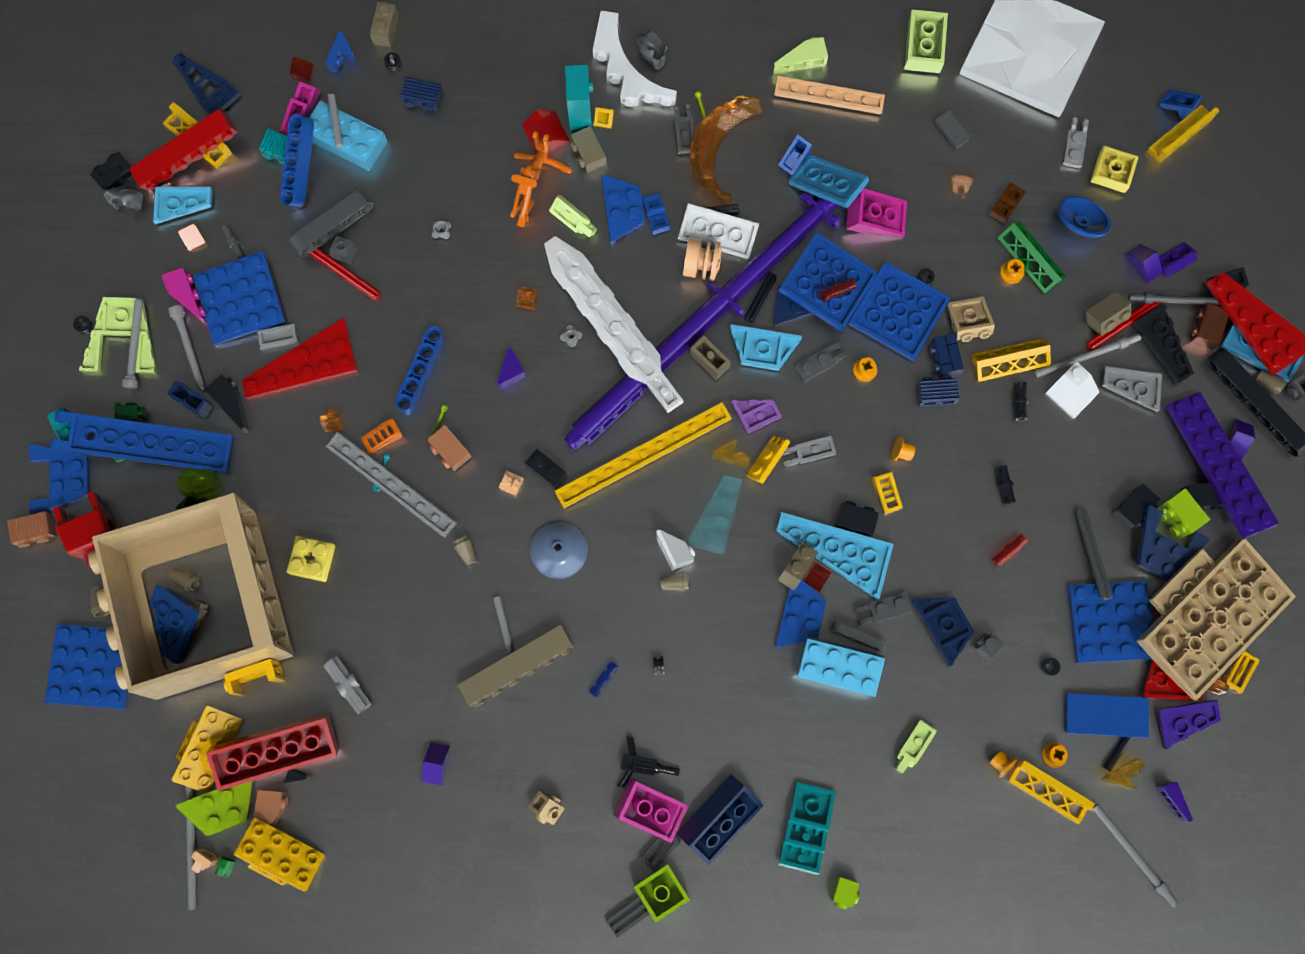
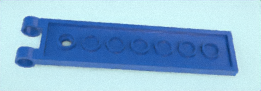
[49,411,233,473]

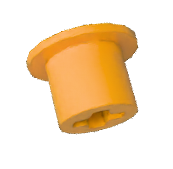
[1000,259,1024,284]
[853,357,877,382]
[891,436,915,461]
[1042,742,1068,768]
[990,750,1018,778]

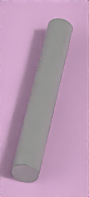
[328,94,343,148]
[493,596,514,655]

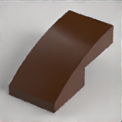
[989,182,1026,224]

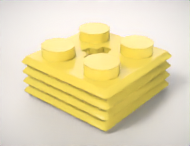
[1091,145,1138,193]
[286,536,335,582]

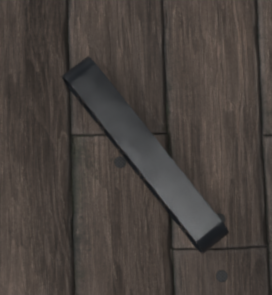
[1205,348,1305,457]

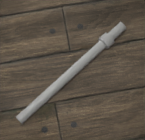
[1034,333,1141,378]
[185,786,196,910]
[1092,804,1179,907]

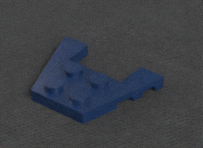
[1136,504,1210,581]

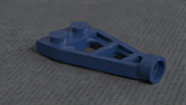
[172,53,241,115]

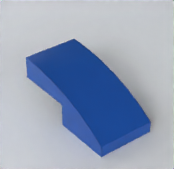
[642,193,671,235]

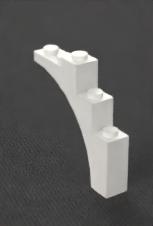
[593,10,677,107]

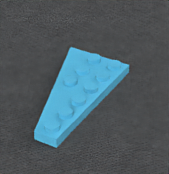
[776,512,894,600]

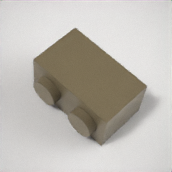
[370,2,399,48]
[569,126,607,173]
[1086,291,1131,336]
[690,336,731,380]
[778,542,818,590]

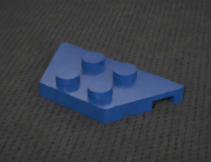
[602,175,645,244]
[775,580,827,648]

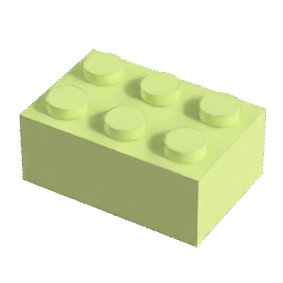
[904,10,948,73]

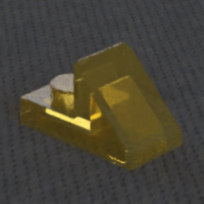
[712,439,752,469]
[1101,759,1145,790]

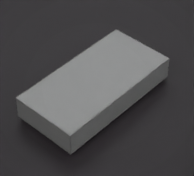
[257,323,299,350]

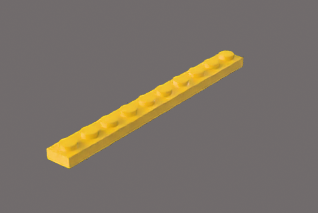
[555,402,732,509]

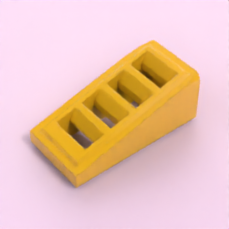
[871,471,903,514]

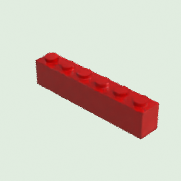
[129,109,238,191]

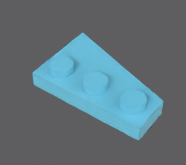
[153,187,213,224]

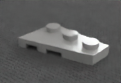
[1102,366,1162,412]

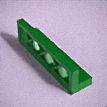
[997,221,1067,294]

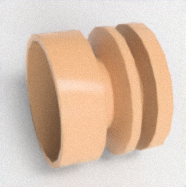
[683,237,722,281]

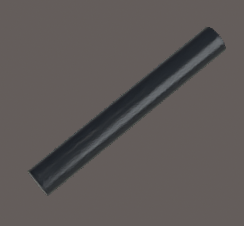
[1103,737,1133,772]

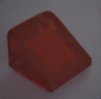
[290,57,313,81]
[804,562,831,592]

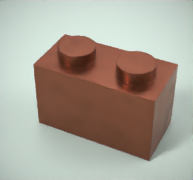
[1191,303,1228,350]

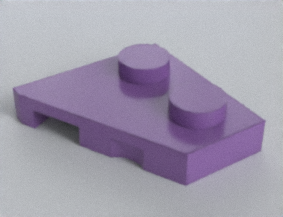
[731,400,782,434]

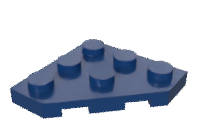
[150,584,200,664]

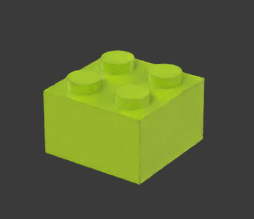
[1157,488,1210,540]
[633,863,690,923]

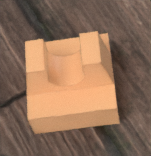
[498,471,524,497]
[191,846,219,873]

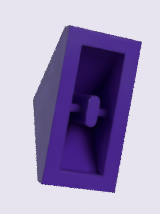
[1125,244,1163,284]
[497,348,526,389]
[1228,419,1255,460]
[422,742,450,786]

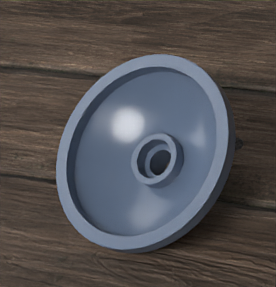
[530,521,588,579]

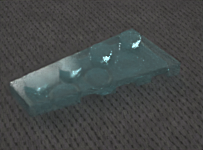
[686,475,742,554]

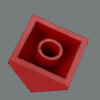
[522,109,570,153]

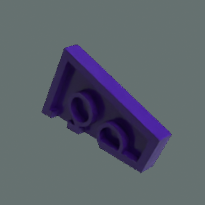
[1157,700,1221,750]

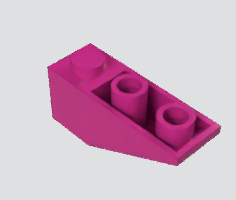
[161,267,206,323]

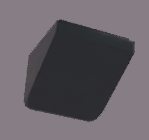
[283,769,312,783]

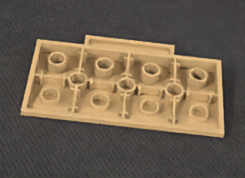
[1136,538,1296,701]

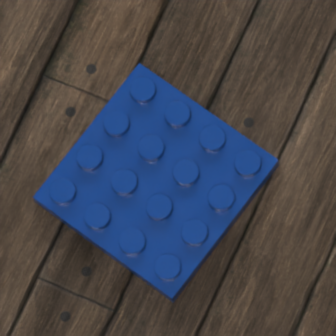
[778,232,878,332]
[193,251,286,346]
[848,261,950,361]
[1068,581,1152,663]
[44,624,128,709]

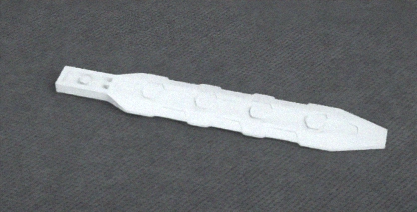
[544,236,683,413]

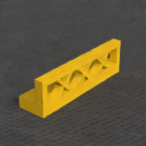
[163,102,232,169]
[1147,104,1220,163]
[971,338,1051,382]
[1008,760,1095,824]

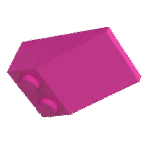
[846,188,907,237]
[613,778,688,843]

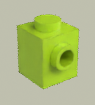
[831,876,860,910]

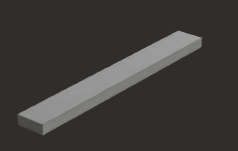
[326,431,458,538]

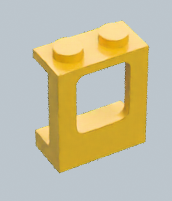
[223,659,286,696]

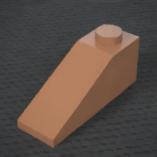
[254,790,288,827]

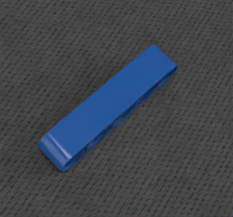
[280,114,314,208]
[395,326,445,415]

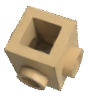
[528,791,565,825]

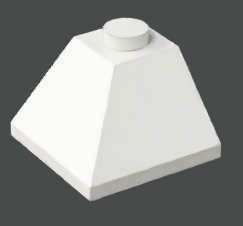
[1045,361,1099,419]
[656,530,695,572]

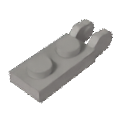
[1062,117,1089,169]
[782,436,837,467]

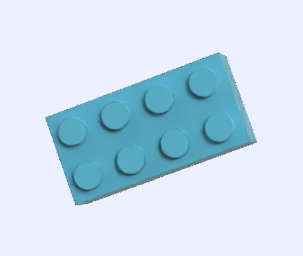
[309,100,388,172]
[797,635,885,697]

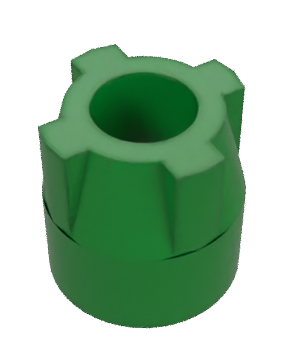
[215,857,236,878]

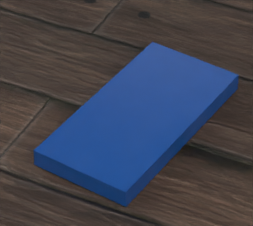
[1066,693,1149,739]

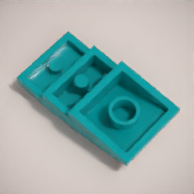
[779,782,836,875]

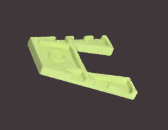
[79,297,157,374]

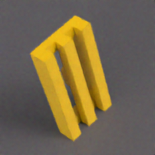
[1222,651,1260,694]

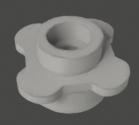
[432,221,451,239]
[560,325,582,347]

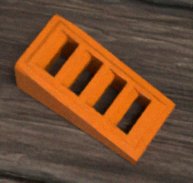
[361,418,403,455]

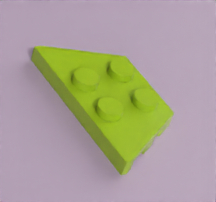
[176,781,253,836]

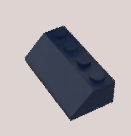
[676,774,763,865]

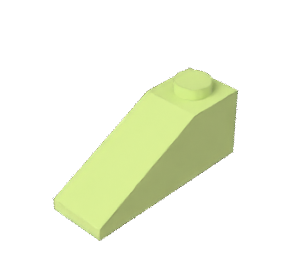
[773,37,828,75]

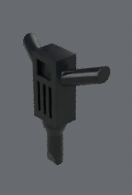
[617,737,680,788]

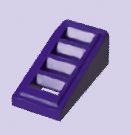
[1157,782,1193,822]

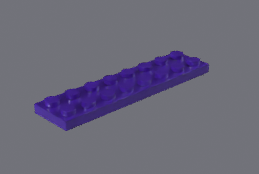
[1165,392,1279,539]

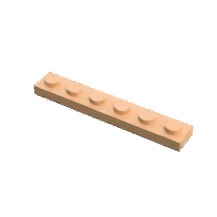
[774,76,885,115]

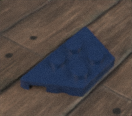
[773,285,813,327]
[911,598,975,667]

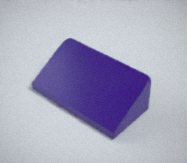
[1159,242,1197,278]

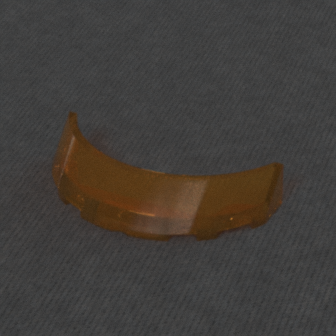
[690,96,763,206]

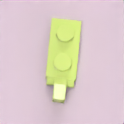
[549,195,597,237]
[895,719,937,774]

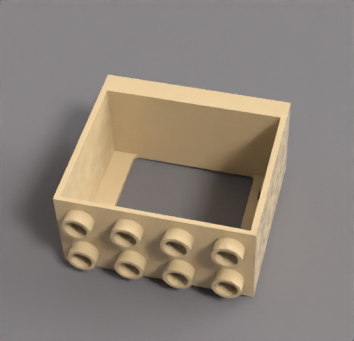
[88,493,294,700]

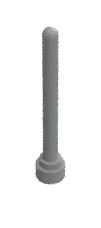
[121,298,143,389]
[168,305,205,391]

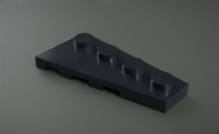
[1132,303,1194,385]

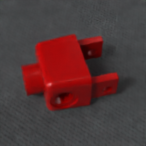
[52,491,116,566]

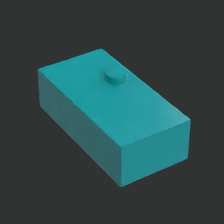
[565,65,593,134]

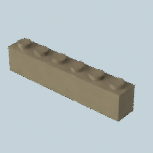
[457,625,573,708]

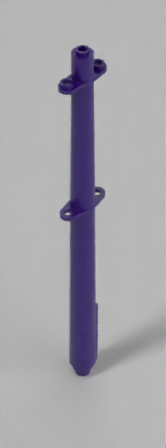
[564,192,840,450]

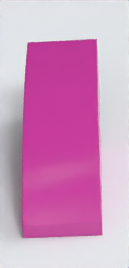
[279,82,321,136]

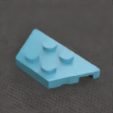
[730,324,802,371]

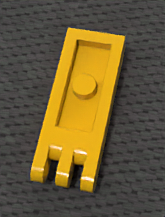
[746,435,790,484]

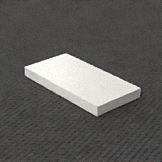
[678,203,759,260]

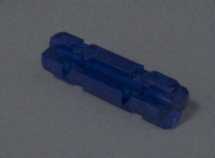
[589,662,618,697]

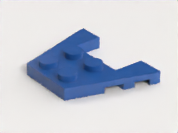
[29,444,90,515]

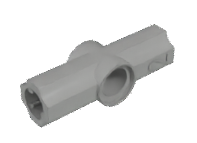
[323,656,372,714]

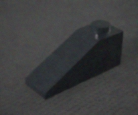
[204,374,249,434]

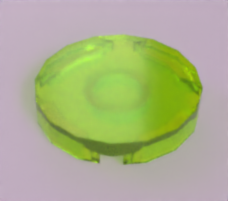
[177,469,217,499]

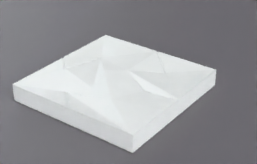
[960,0,1105,118]

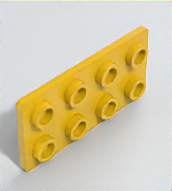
[171,705,243,793]
[234,818,325,892]

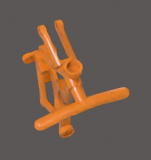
[510,131,572,228]

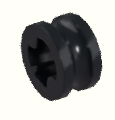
[384,52,401,71]
[916,268,935,286]
[73,316,93,334]
[653,656,665,675]
[1041,658,1061,676]

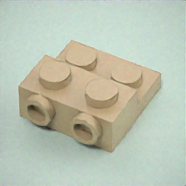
[947,296,995,342]

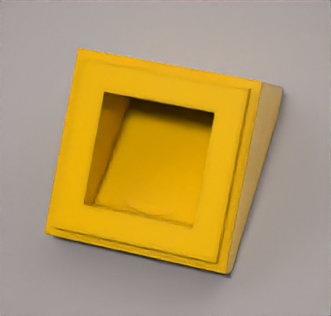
[593,106,615,128]

